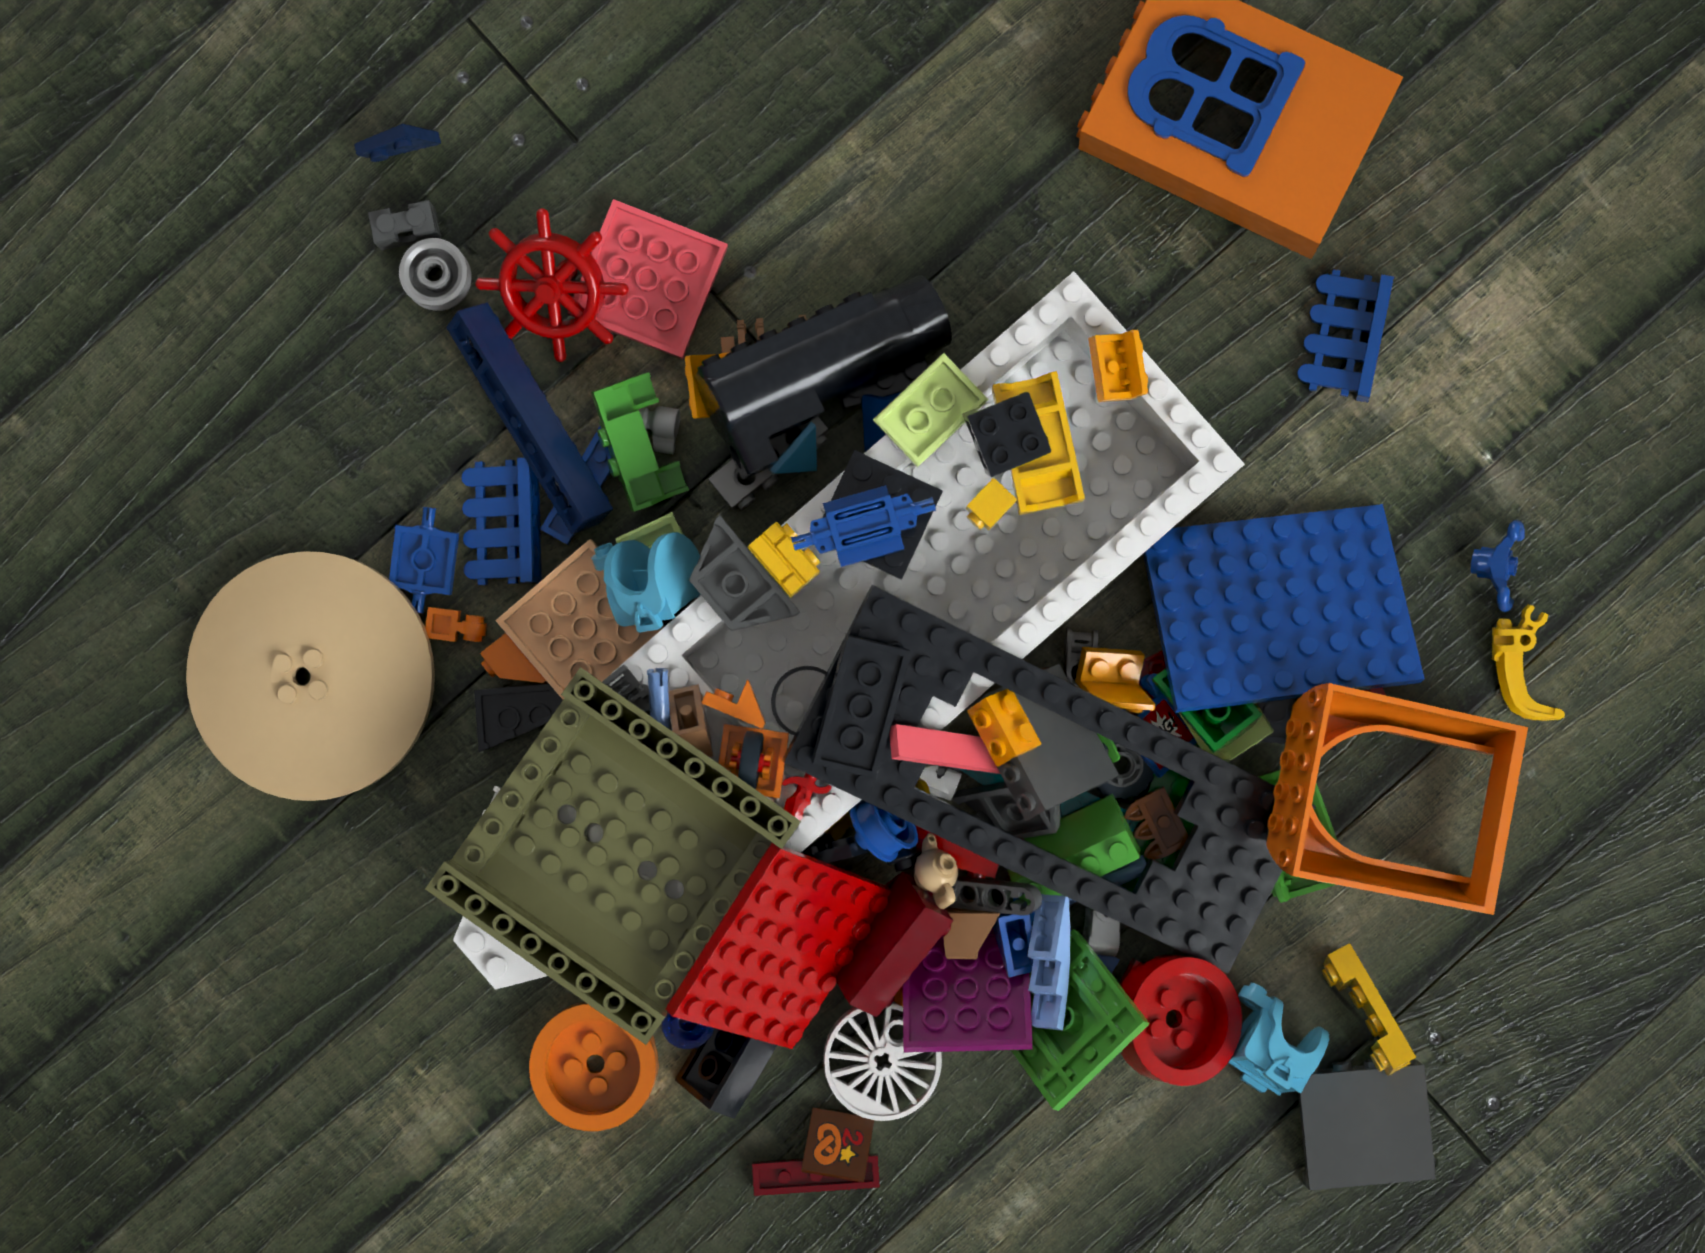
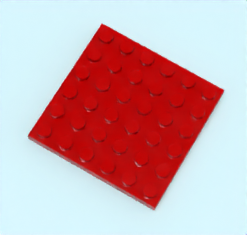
[665,843,892,1049]

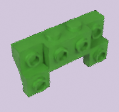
[591,372,689,512]

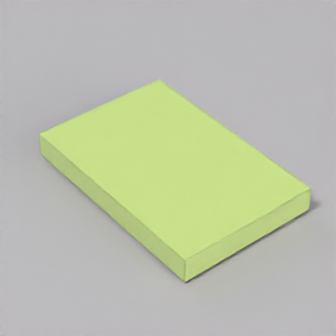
[873,353,988,468]

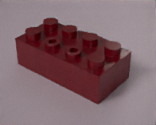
[836,872,953,1017]

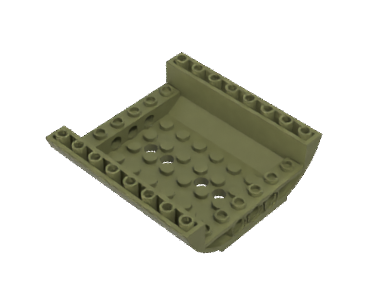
[425,667,801,1045]

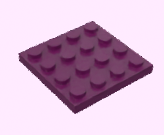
[903,928,1033,1053]

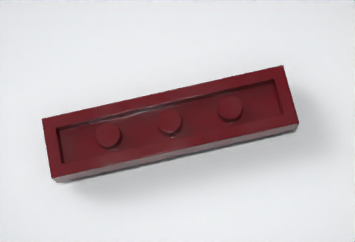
[752,1154,880,1196]

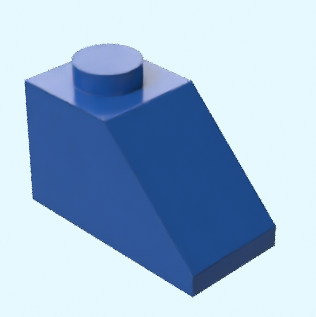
[993,913,1034,977]

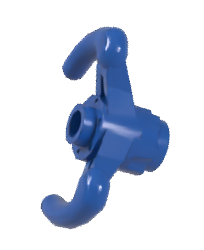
[1471,520,1525,612]

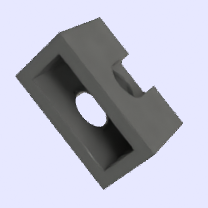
[368,200,441,250]

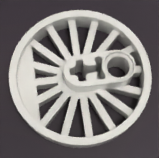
[823,1001,942,1121]

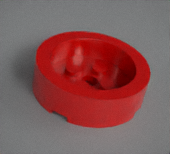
[1121,954,1242,1086]

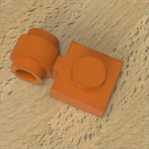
[425,607,487,642]

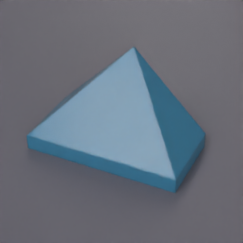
[769,422,817,474]

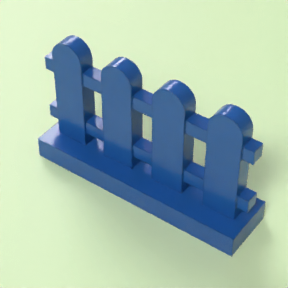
[1298,269,1394,403]
[462,457,542,585]

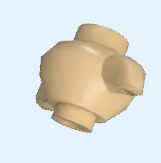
[914,833,958,909]

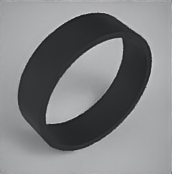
[771,666,827,735]

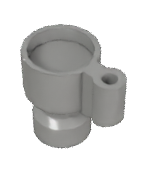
[638,406,680,455]

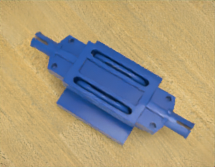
[791,485,936,567]

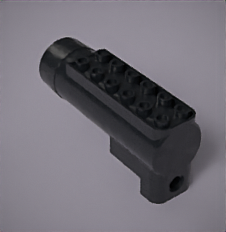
[694,275,952,479]

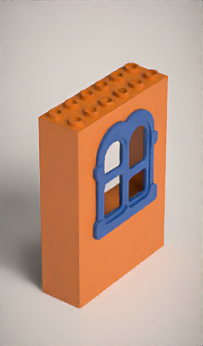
[1076,0,1403,259]

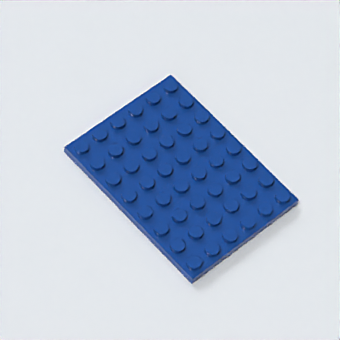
[1143,504,1425,713]

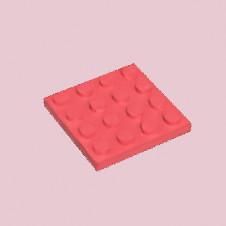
[567,199,728,360]

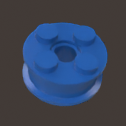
[849,800,918,862]

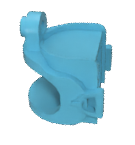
[591,532,701,633]
[1228,982,1329,1096]

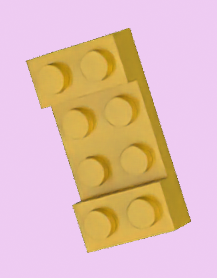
[991,371,1085,515]
[1322,943,1417,1076]

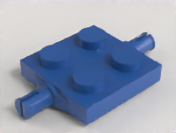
[389,507,459,613]

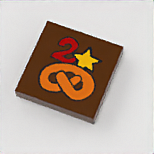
[801,1108,875,1183]

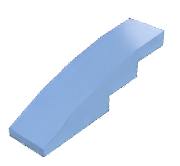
[1028,894,1070,1031]

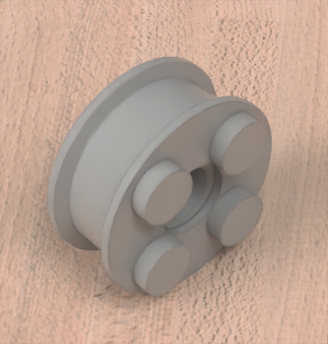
[399,238,472,311]

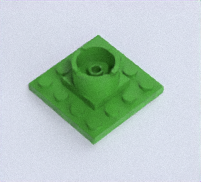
[1011,929,1150,1111]

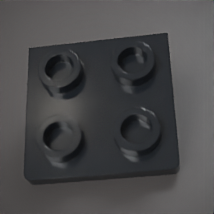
[962,392,1051,477]

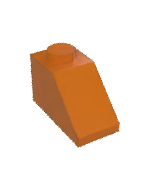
[480,633,548,684]

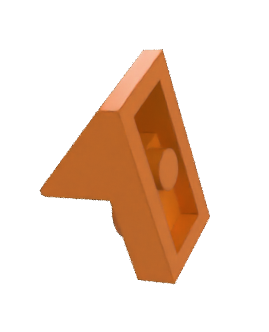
[702,680,766,729]

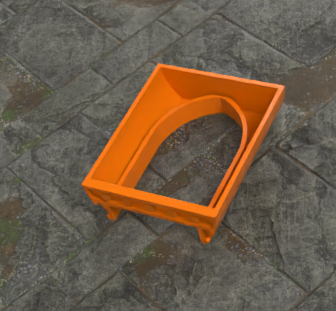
[1266,683,1528,915]

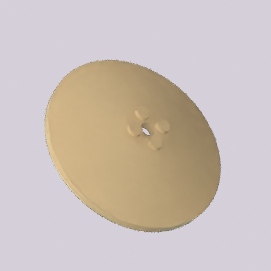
[186,551,435,801]

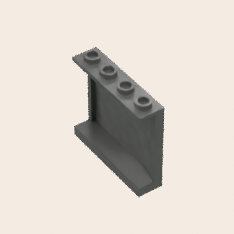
[966,663,1119,821]
[1298,1059,1436,1190]

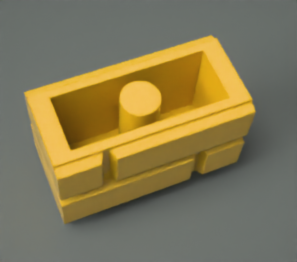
[747,522,821,598]

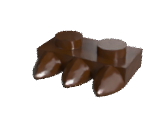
[1124,786,1188,859]

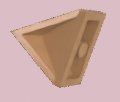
[943,900,1000,959]

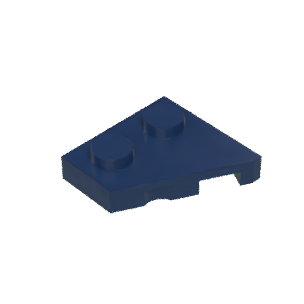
[354,124,441,162]

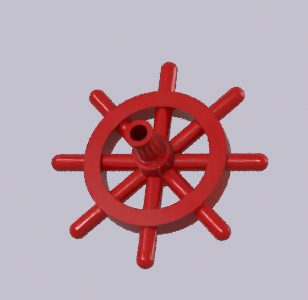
[475,208,629,362]

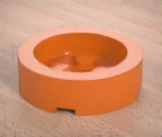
[529,1002,659,1131]

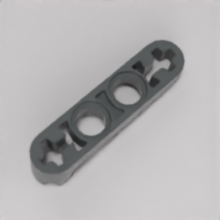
[948,875,1042,916]

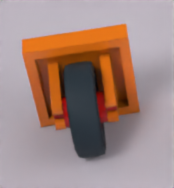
[718,724,789,798]

